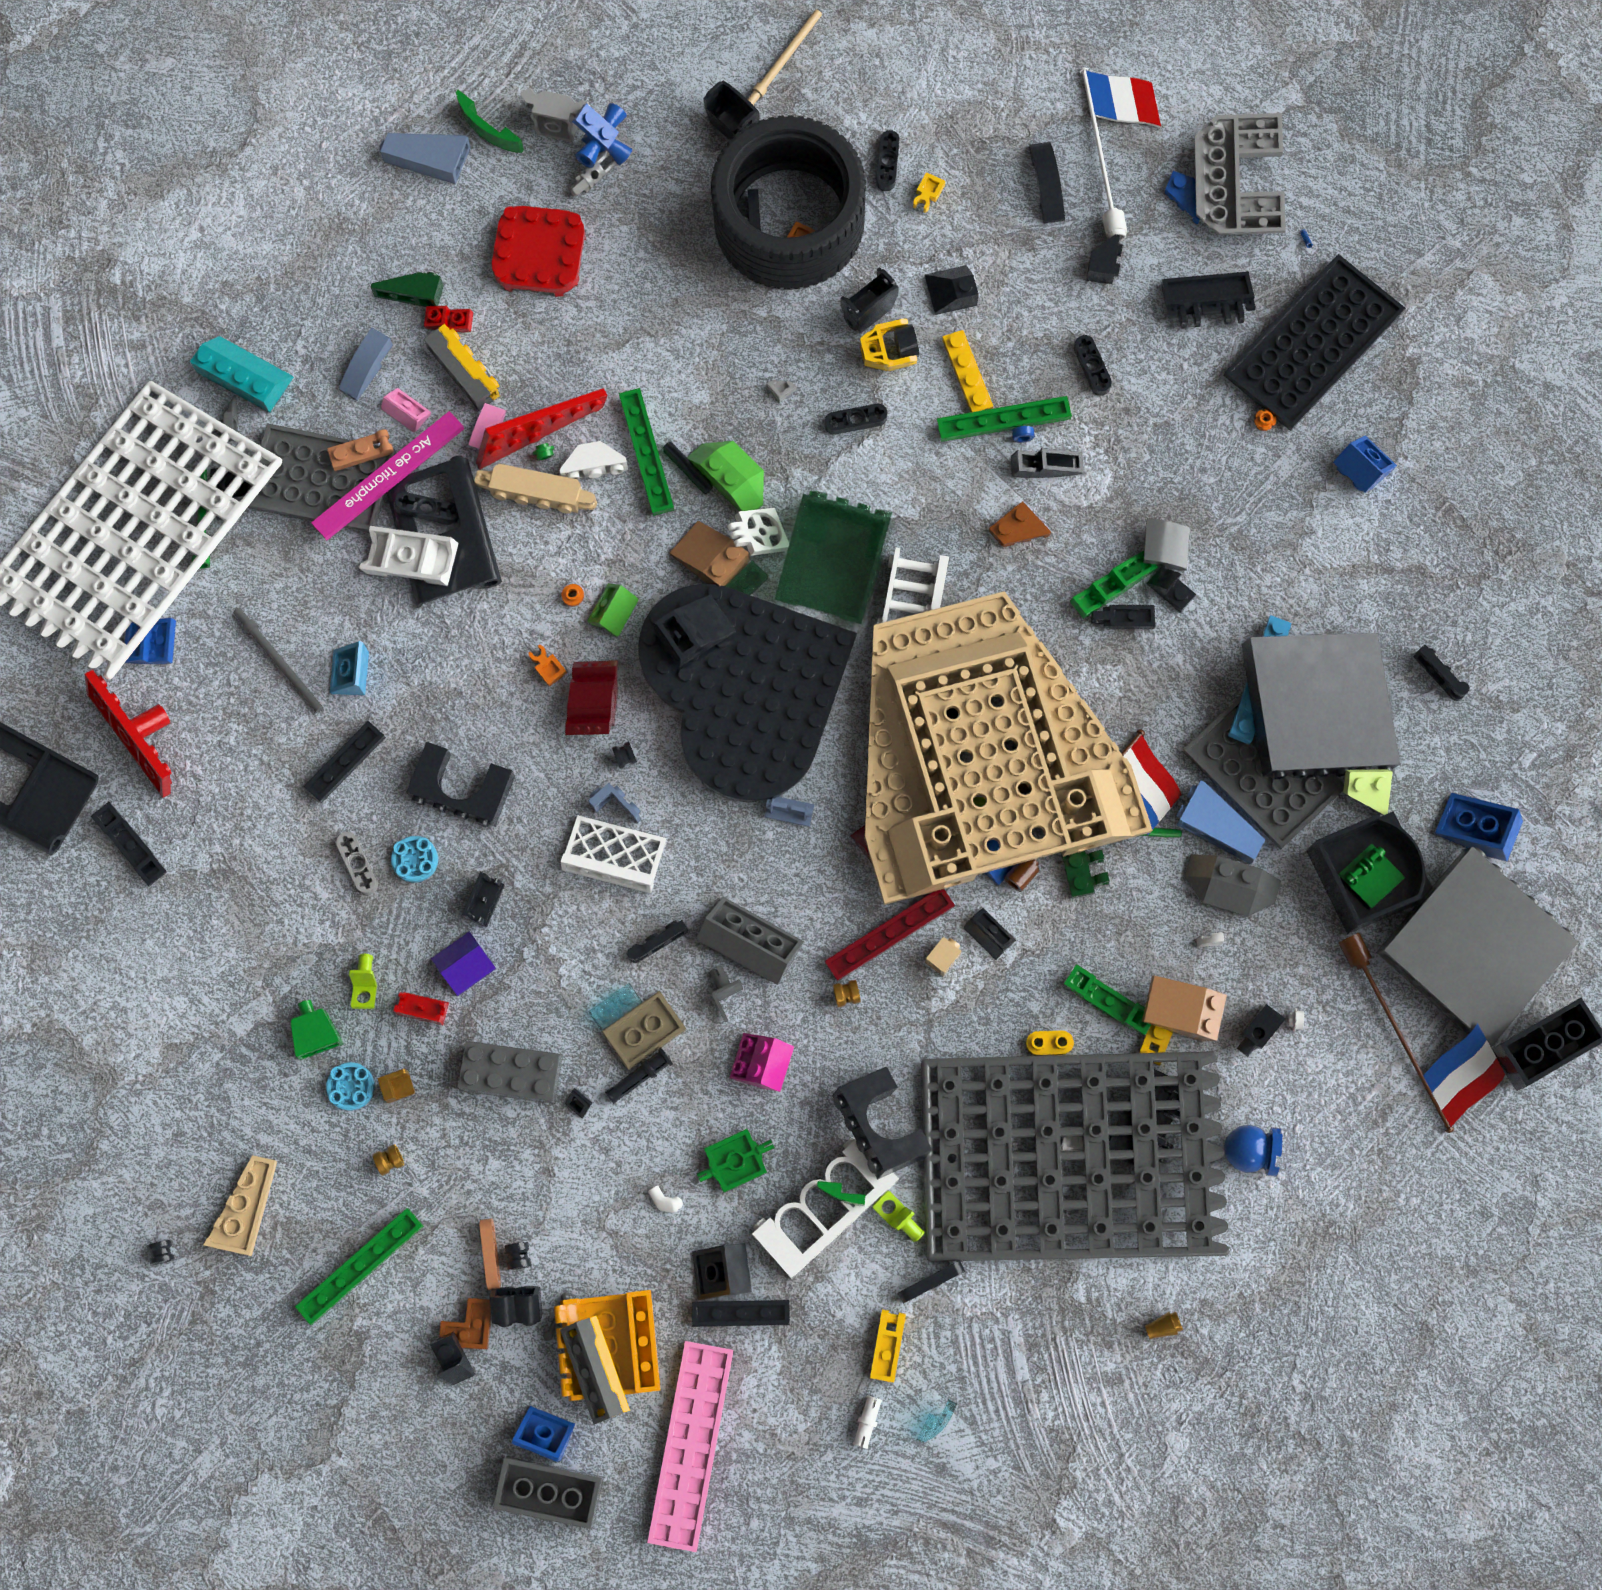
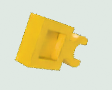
[913,172,946,213]

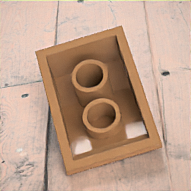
[669,521,750,587]
[1142,975,1227,1042]

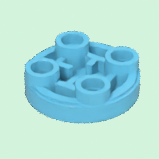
[391,836,438,883]
[326,1062,375,1111]

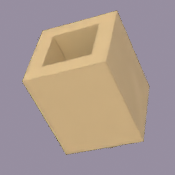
[925,937,962,977]

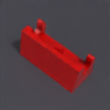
[393,992,449,1026]

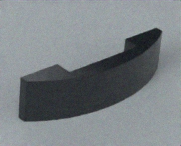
[1029,142,1065,223]
[91,802,167,887]

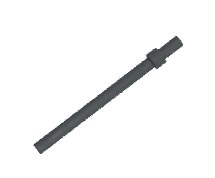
[233,607,323,713]

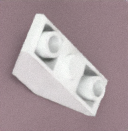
[560,441,628,481]

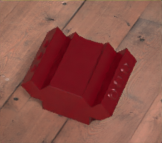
[565,660,619,735]

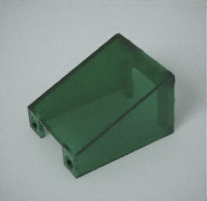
[774,491,896,624]

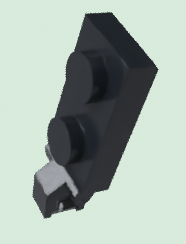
[1091,605,1156,629]

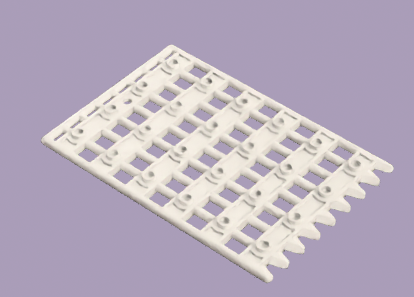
[0,381,282,679]

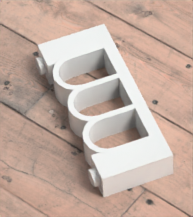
[752,1137,899,1279]

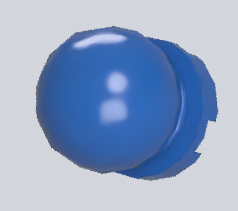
[1224,1125,1283,1177]

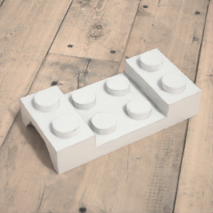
[359,526,458,586]

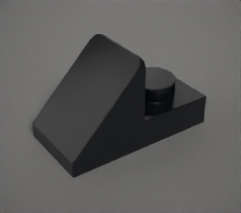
[1147,567,1196,613]
[430,1331,475,1385]

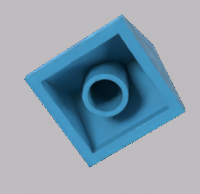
[330,641,369,695]

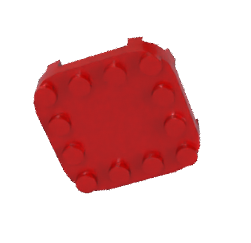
[492,206,586,297]

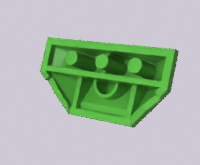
[687,441,764,512]

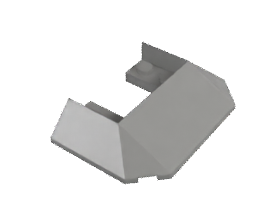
[1195,113,1286,235]

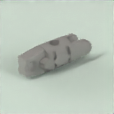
[568,150,617,196]

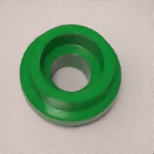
[532,443,555,461]

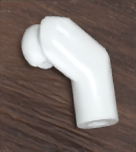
[648,1186,683,1213]

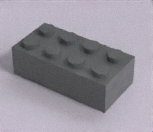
[458,1041,563,1104]
[493,1457,604,1529]

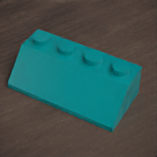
[190,336,294,413]

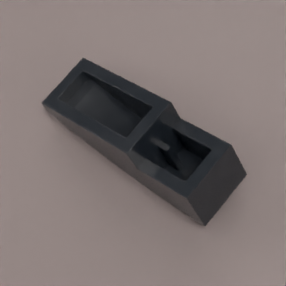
[1010,448,1084,478]

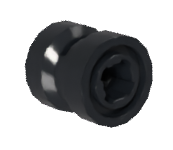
[504,1242,532,1270]

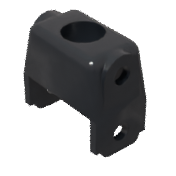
[703,80,760,140]
[840,267,899,332]

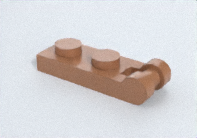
[327,430,394,471]

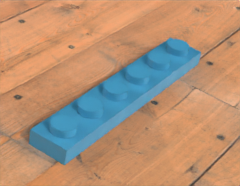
[1228,615,1292,745]

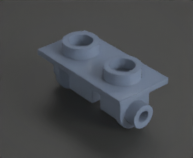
[765,797,815,827]

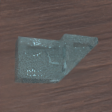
[917,1399,957,1443]

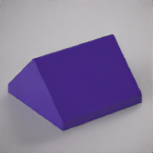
[431,931,496,996]

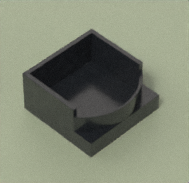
[1306,811,1432,935]

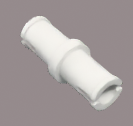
[853,1395,882,1449]

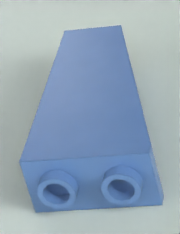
[1176,780,1265,864]

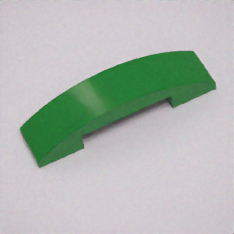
[456,89,524,153]
[1064,964,1151,1035]

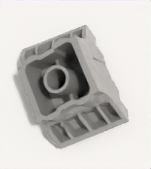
[520,88,595,143]

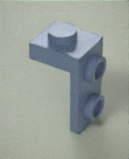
[588,783,641,823]

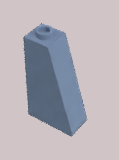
[379,133,471,184]

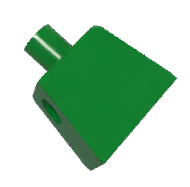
[291,1000,344,1060]

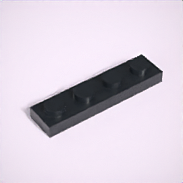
[303,721,386,803]
[692,1300,790,1327]

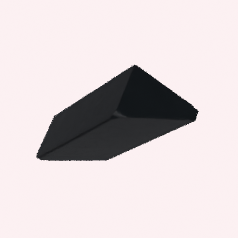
[964,908,1016,960]

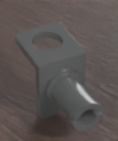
[709,966,743,1023]

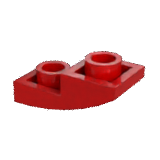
[424,305,473,333]

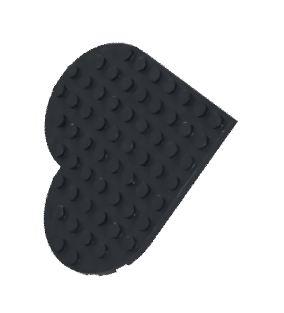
[638,584,857,802]

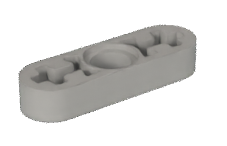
[336,832,378,895]

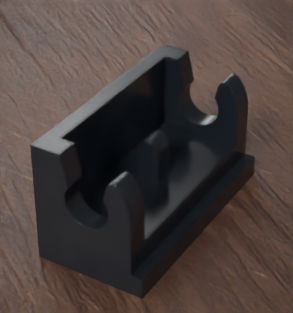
[462,872,505,927]

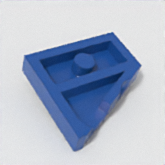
[1165,171,1200,224]

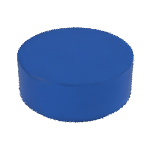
[1012,426,1035,443]

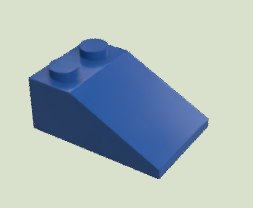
[1435,793,1523,862]

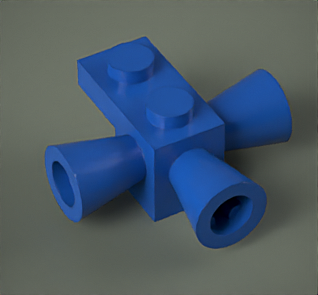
[572,103,632,168]

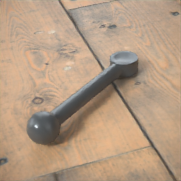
[543,1292,570,1341]

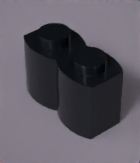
[490,1286,543,1327]

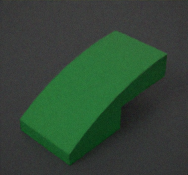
[817,1181,866,1206]

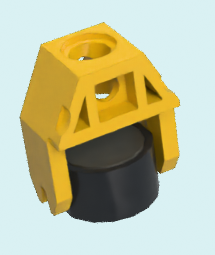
[859,319,919,371]

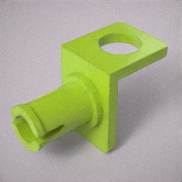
[349,953,377,1009]
[872,1190,924,1242]

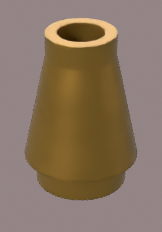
[1145,1311,1183,1340]

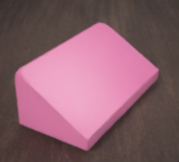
[381,388,431,432]

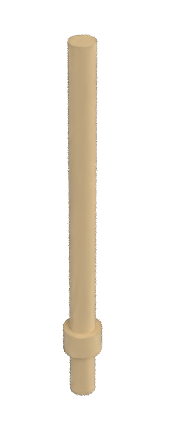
[748,10,822,105]

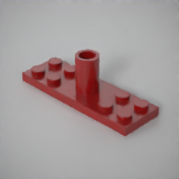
[85,669,172,798]

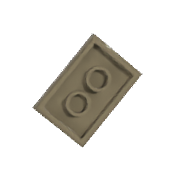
[601,991,687,1071]

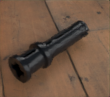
[605,1047,673,1104]

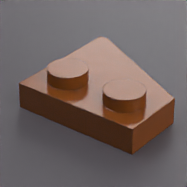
[989,501,1051,547]

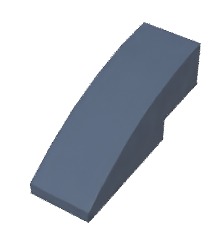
[339,327,393,401]

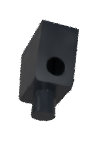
[1236,1004,1286,1057]

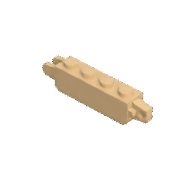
[474,464,597,514]

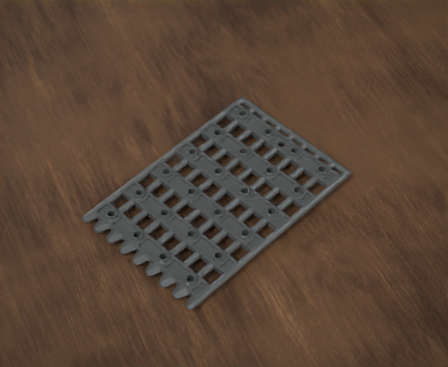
[921,1051,1229,1262]

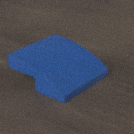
[125,618,176,664]

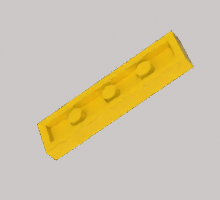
[942,330,993,412]

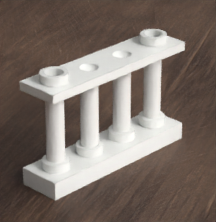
[877,548,949,624]

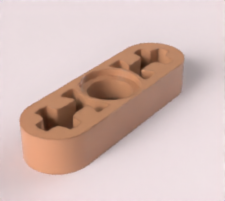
[479,1218,501,1290]

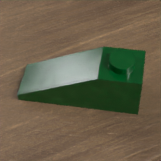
[370,272,444,307]

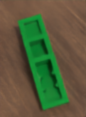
[1070,550,1158,619]

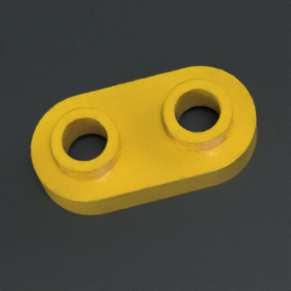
[1026,1030,1074,1056]

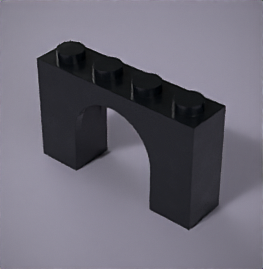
[406,742,515,827]
[832,1066,933,1180]

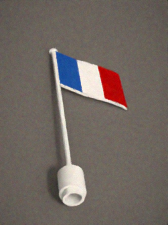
[1080,67,1161,242]

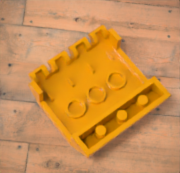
[554,1290,661,1401]

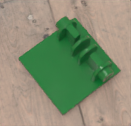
[1338,844,1405,909]

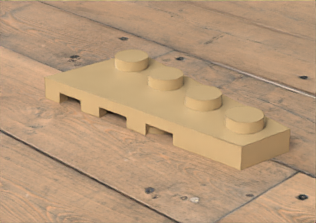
[203,1155,277,1256]

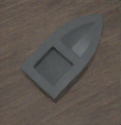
[221,395,238,441]

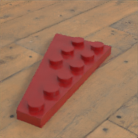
[476,388,608,470]

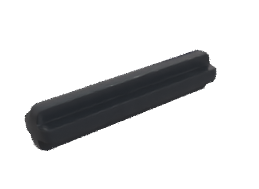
[663,442,713,494]

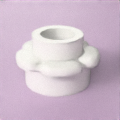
[1288,1008,1304,1031]

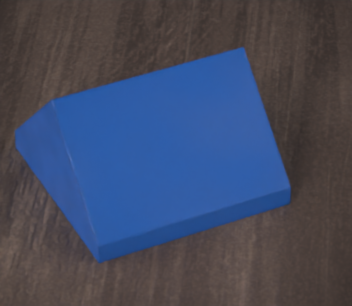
[511,1406,575,1462]

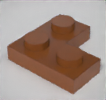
[439,1298,491,1350]

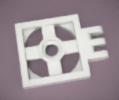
[727,508,790,556]

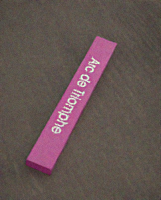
[311,411,464,541]

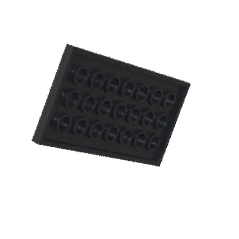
[1223,254,1406,431]

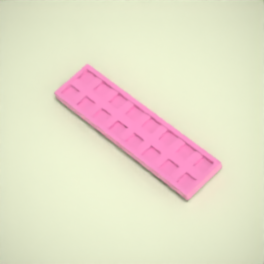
[647,1341,734,1552]

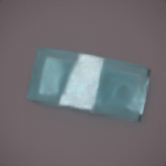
[589,983,642,1031]

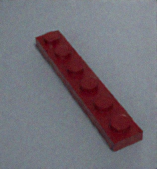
[825,889,955,982]

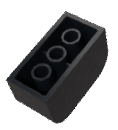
[1491,997,1602,1091]

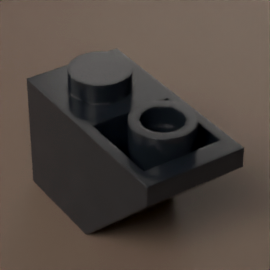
[1086,234,1123,284]

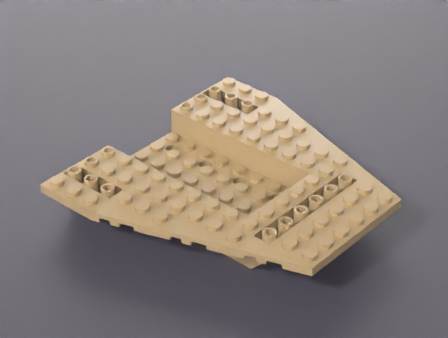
[864,591,1153,905]

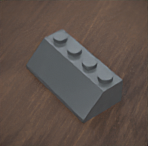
[696,897,804,985]

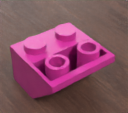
[729,1033,794,1092]

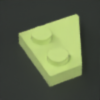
[1343,769,1392,815]

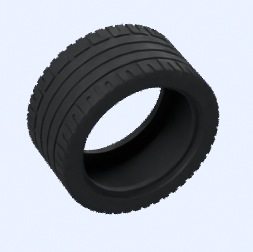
[711,115,866,289]

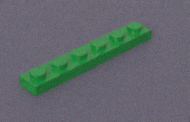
[619,388,675,516]
[937,396,1072,442]
[295,1208,424,1325]

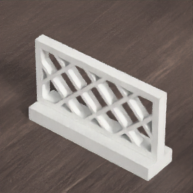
[561,815,666,893]

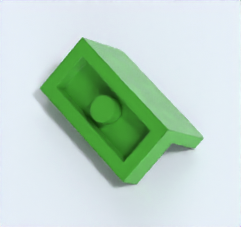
[587,583,639,637]

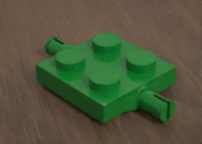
[696,1128,775,1193]

